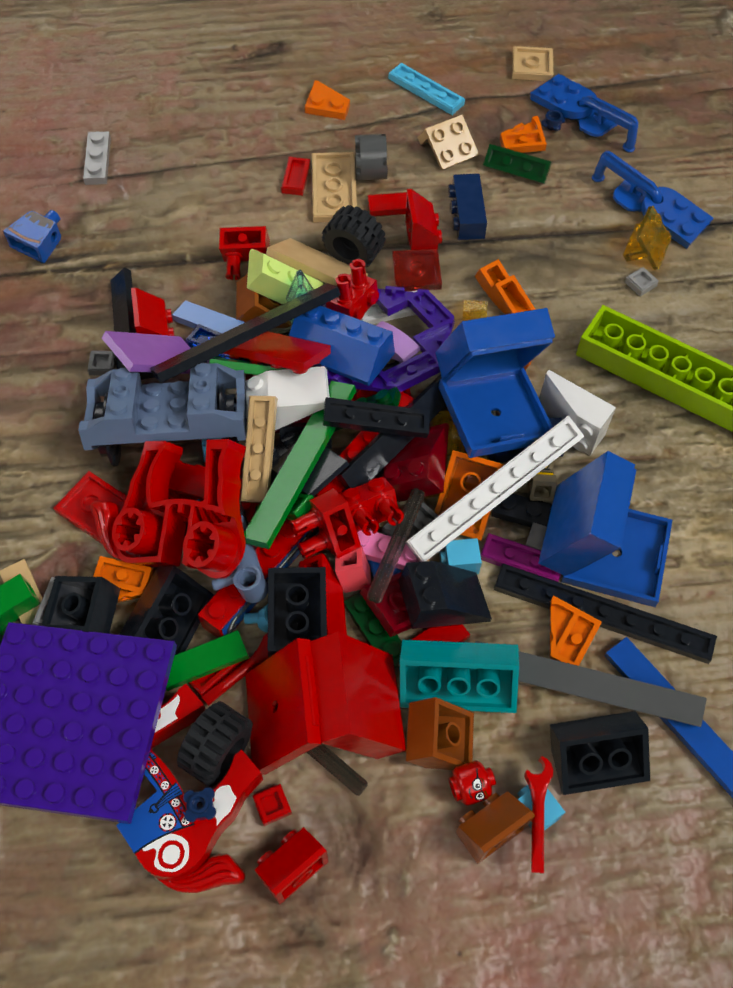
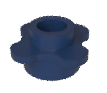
[541,110,565,131]
[183,787,216,823]

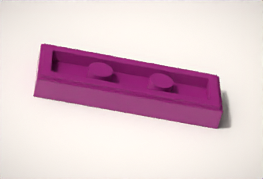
[480,533,561,582]

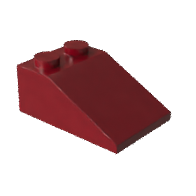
[383,423,449,502]

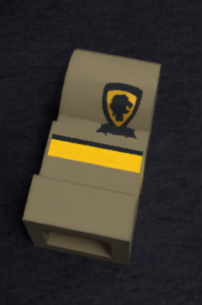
[528,462,557,502]

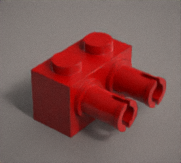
[219,226,270,280]
[326,259,379,320]
[340,477,404,536]
[289,489,361,559]

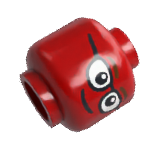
[448,760,496,806]

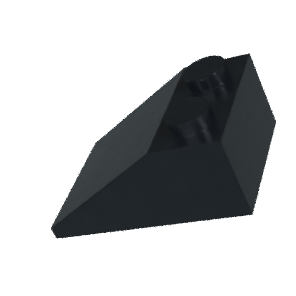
[271,432,349,496]
[398,561,492,629]

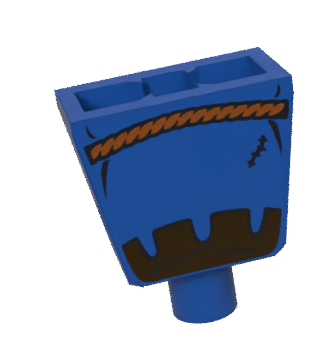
[3,210,61,264]

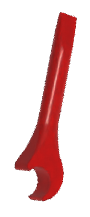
[201,633,269,706]
[524,756,553,874]

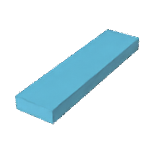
[388,63,465,115]

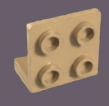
[418,115,478,170]

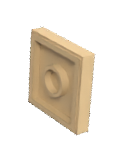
[512,46,554,81]

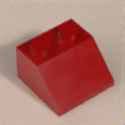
[405,189,442,255]
[131,287,175,336]
[254,827,328,905]

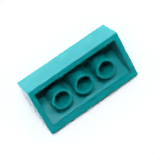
[400,640,519,713]

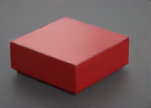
[253,784,292,826]

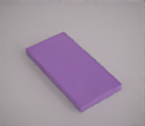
[102,331,204,374]

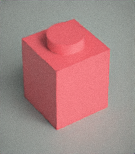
[335,546,371,593]

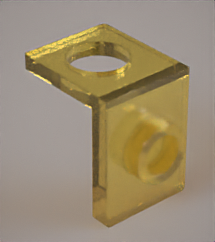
[462,300,488,321]

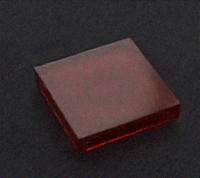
[392,249,442,291]

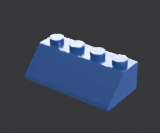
[289,306,395,386]

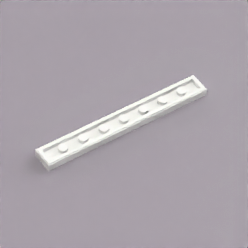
[405,416,585,562]

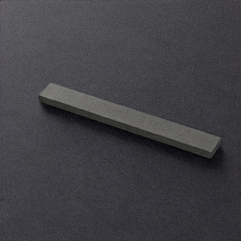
[475,641,707,727]

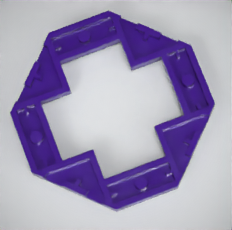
[313,286,455,392]

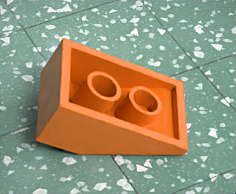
[435,450,504,541]

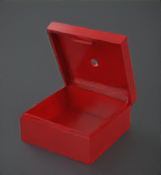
[245,631,406,775]

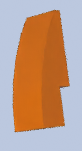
[475,259,536,314]

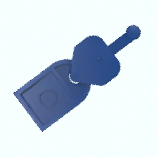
[530,74,638,152]
[592,151,714,249]

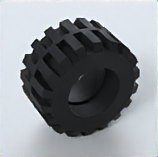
[322,205,386,268]
[177,701,253,787]

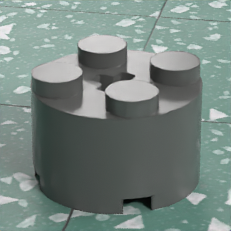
[355,134,388,180]

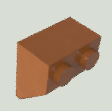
[236,274,291,328]
[406,697,474,770]
[456,791,535,864]

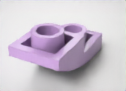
[376,321,421,362]

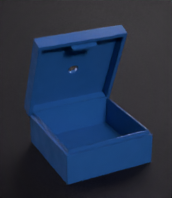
[435,308,555,458]
[538,451,673,607]

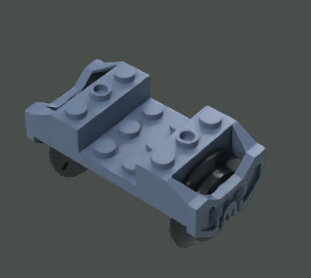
[78,363,247,466]

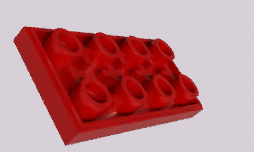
[223,331,331,374]

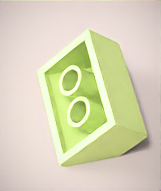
[247,249,324,304]

